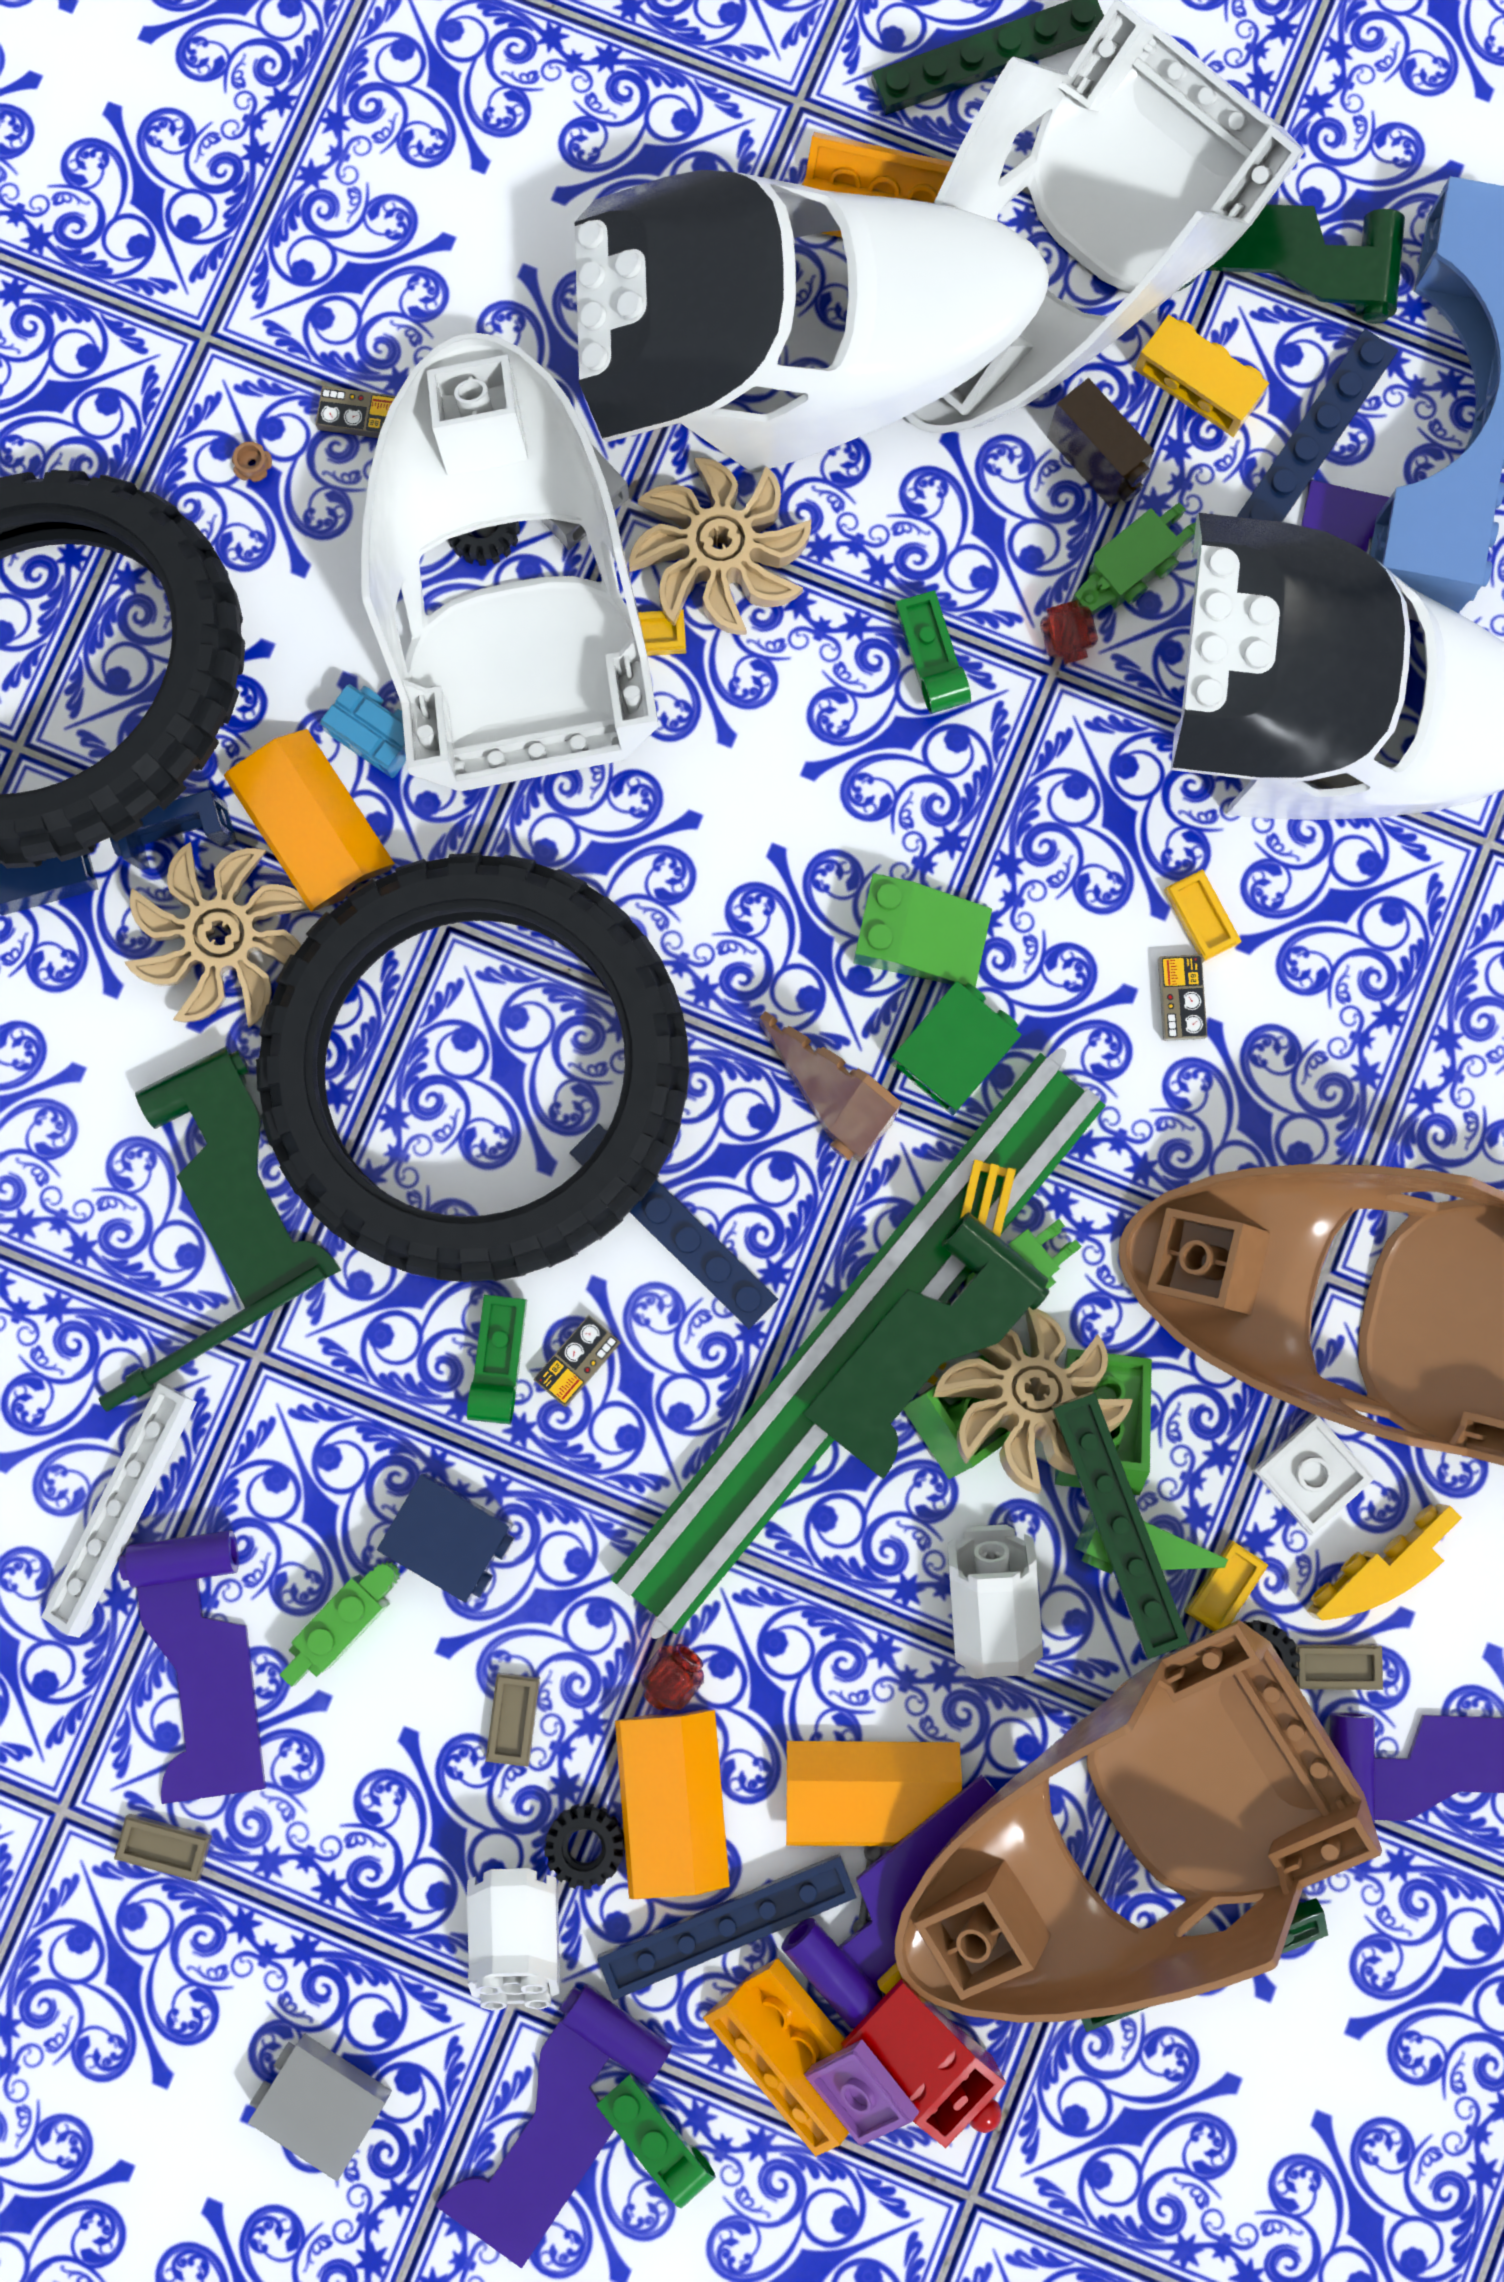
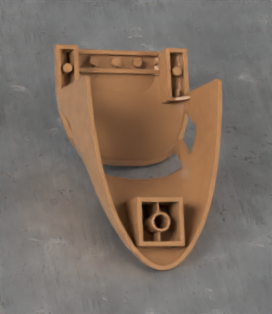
[1119,1164,1504,1466]
[895,1620,1382,2023]

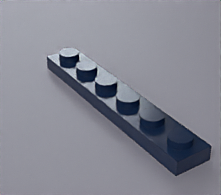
[1237,329,1398,522]
[569,1123,778,1329]
[597,1853,857,2001]

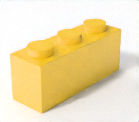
[1134,314,1269,438]

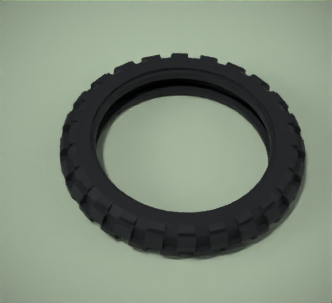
[0,470,245,869]
[256,853,690,1282]

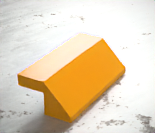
[802,132,953,238]
[224,729,395,912]
[615,1709,730,1899]
[786,1741,962,1846]
[703,1958,849,2157]

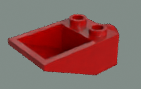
[841,1979,1006,2149]

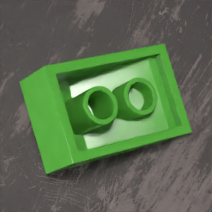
[853,873,992,987]
[903,1346,1029,1479]
[1055,1348,1152,1495]
[1074,1512,1228,1574]

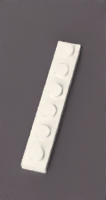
[41,1383,197,1638]

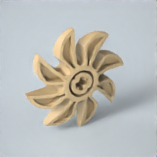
[629,458,811,635]
[125,842,309,1028]
[933,1307,1132,1494]

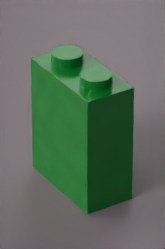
[889,981,1022,1116]

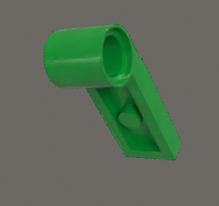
[895,590,971,714]
[467,1295,528,1425]
[596,2073,716,2209]

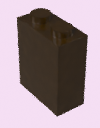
[1047,377,1154,508]

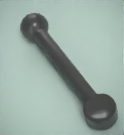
[853,1846,881,1933]

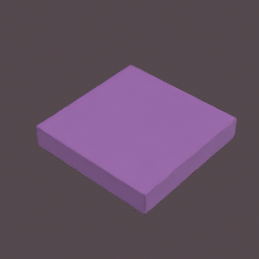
[804,2039,919,2146]

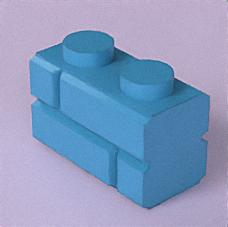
[320,684,406,778]

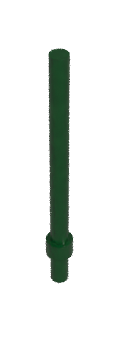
[98,1264,326,1412]

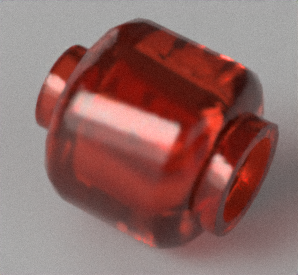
[1040,600,1098,664]
[640,1644,704,1710]

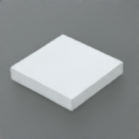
[1252,1414,1375,1536]

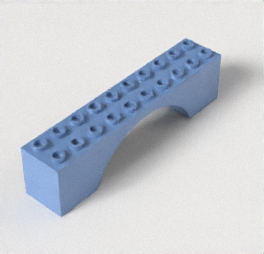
[1369,176,1504,613]

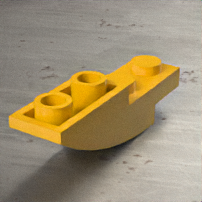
[1307,1504,1462,1621]

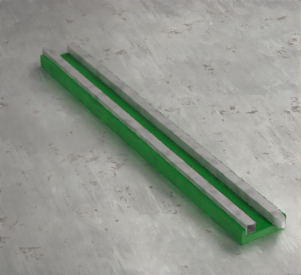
[611,1048,1106,1639]

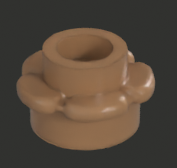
[232,442,272,482]

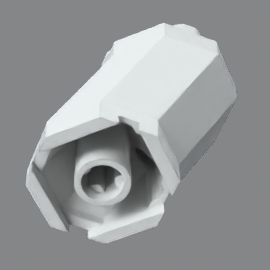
[947,1524,1043,1679]
[467,1868,560,2010]

